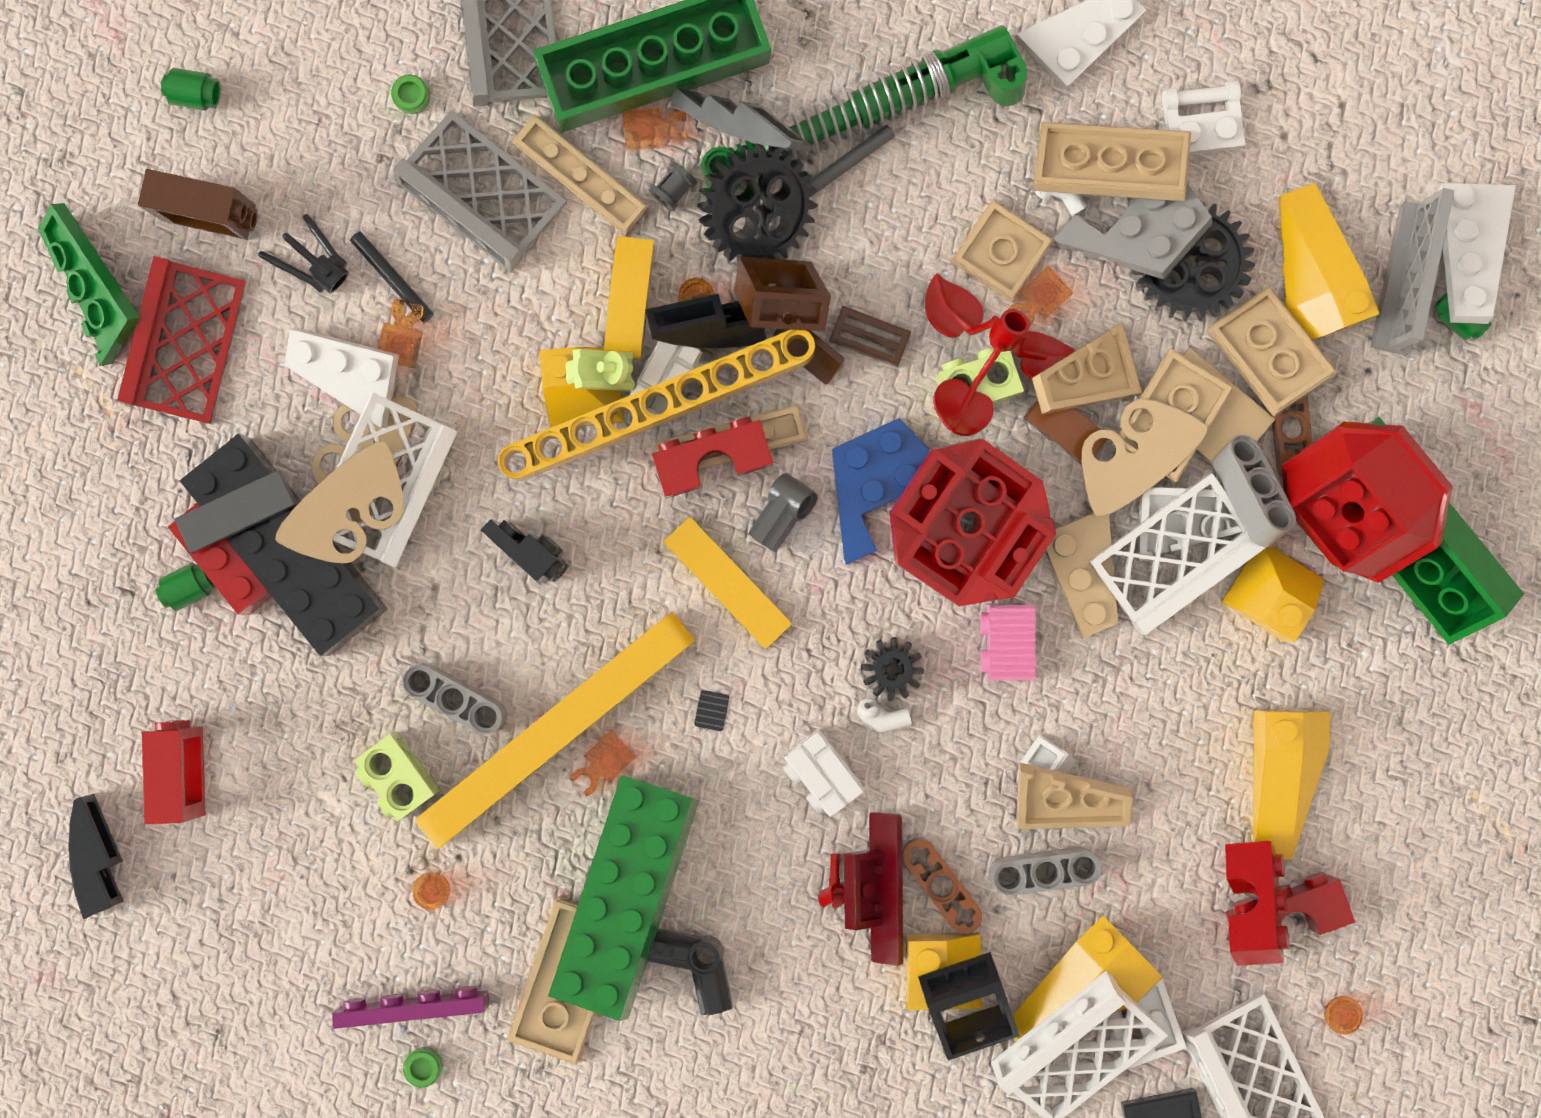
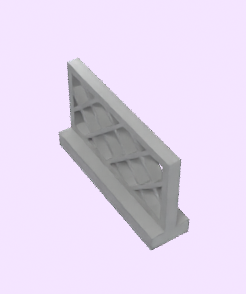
[460,0,556,107]
[393,110,567,273]
[1370,188,1455,355]

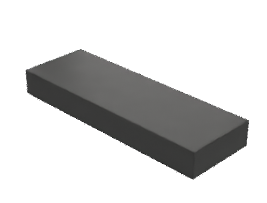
[174,470,297,554]

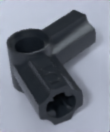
[648,928,733,1015]

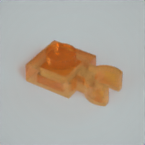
[623,108,688,151]
[1009,266,1073,326]
[378,299,423,368]
[570,729,637,796]

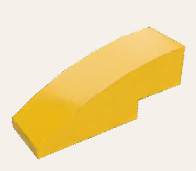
[604,236,655,360]

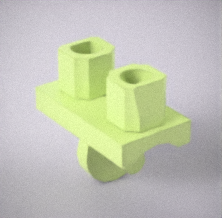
[566,349,635,391]

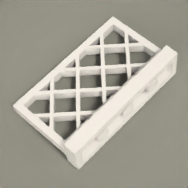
[333,392,458,568]
[1088,473,1266,635]
[991,971,1168,1118]
[1181,993,1324,1118]

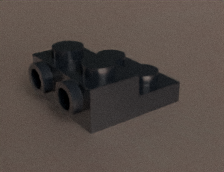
[481,519,569,583]

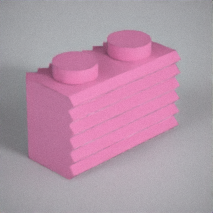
[980,605,1036,680]

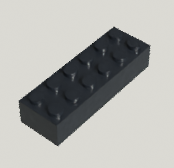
[179,433,388,656]

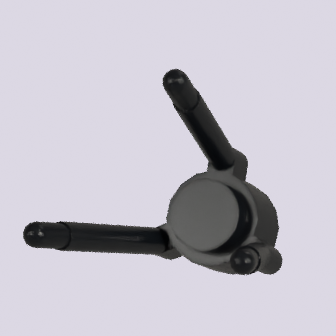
[258,214,349,294]

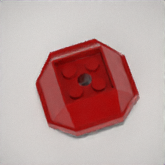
[1282,421,1453,583]
[889,438,1056,607]

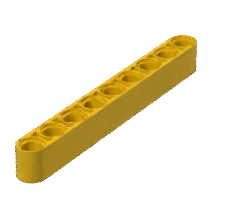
[498,330,815,481]
[414,611,696,849]

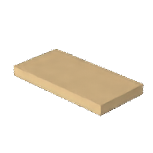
[1033,122,1191,201]
[506,896,595,1065]

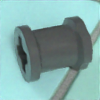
[649,161,697,212]

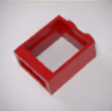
[141,720,206,825]

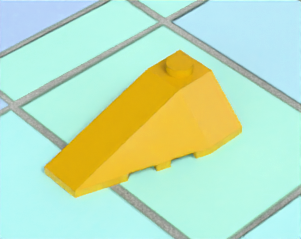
[1279,183,1380,341]
[1253,710,1330,860]
[1013,916,1163,1042]

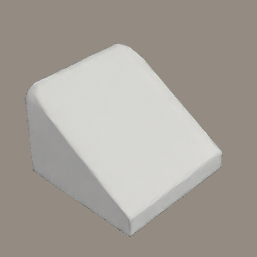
[1018,734,1076,773]

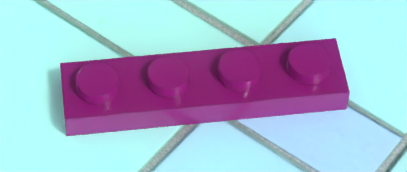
[332,986,490,1029]

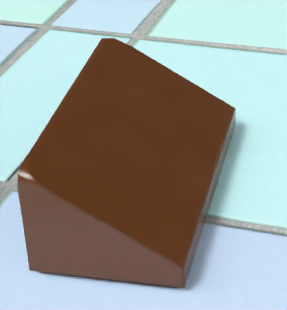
[772,313,845,384]

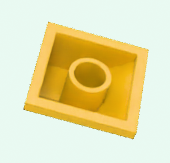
[539,347,624,428]
[1221,546,1325,642]
[906,933,982,1010]

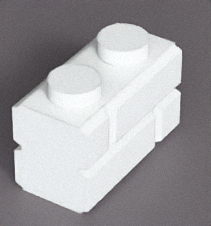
[629,341,705,415]
[782,729,865,817]

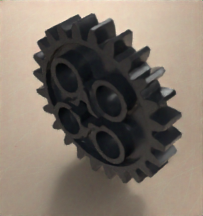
[697,144,818,262]
[1131,200,1255,322]

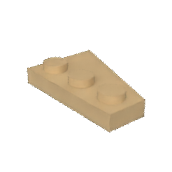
[1032,323,1142,414]
[1045,513,1118,638]

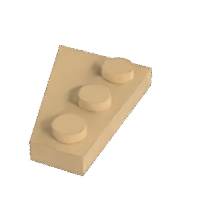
[1016,762,1133,830]

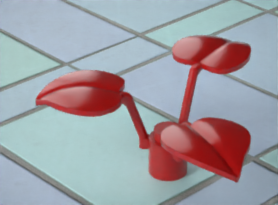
[925,273,1076,436]

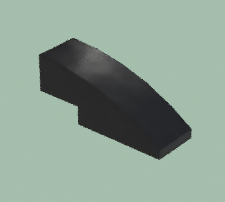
[645,294,766,348]
[68,794,124,919]

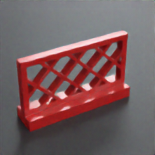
[117,256,246,424]

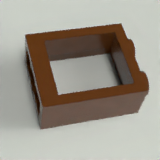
[138,169,258,240]
[734,256,831,332]

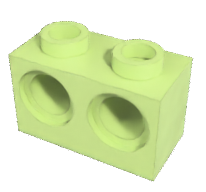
[936,347,1024,404]
[353,732,441,822]

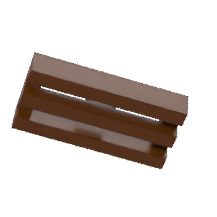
[829,305,912,368]

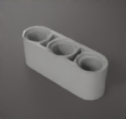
[1213,435,1296,547]
[402,664,507,734]
[989,847,1102,895]

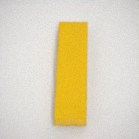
[663,516,792,649]

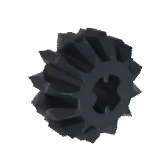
[860,637,924,701]

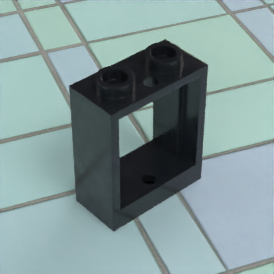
[918,952,1019,1061]

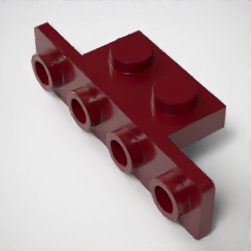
[844,812,904,966]

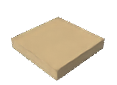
[951,199,1054,303]

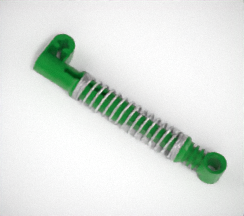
[701,25,1027,192]

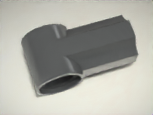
[748,473,818,552]

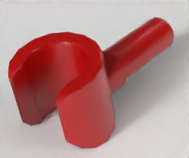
[818,853,844,909]

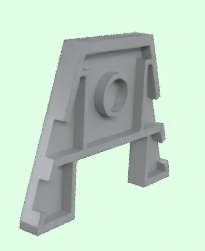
[1053,183,1213,279]

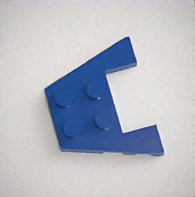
[832,418,930,565]

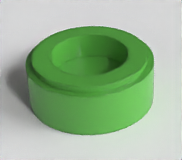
[391,74,430,114]
[403,1047,443,1088]

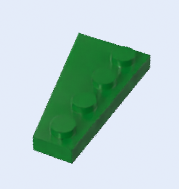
[38,203,140,366]

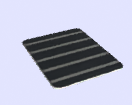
[694,690,730,731]

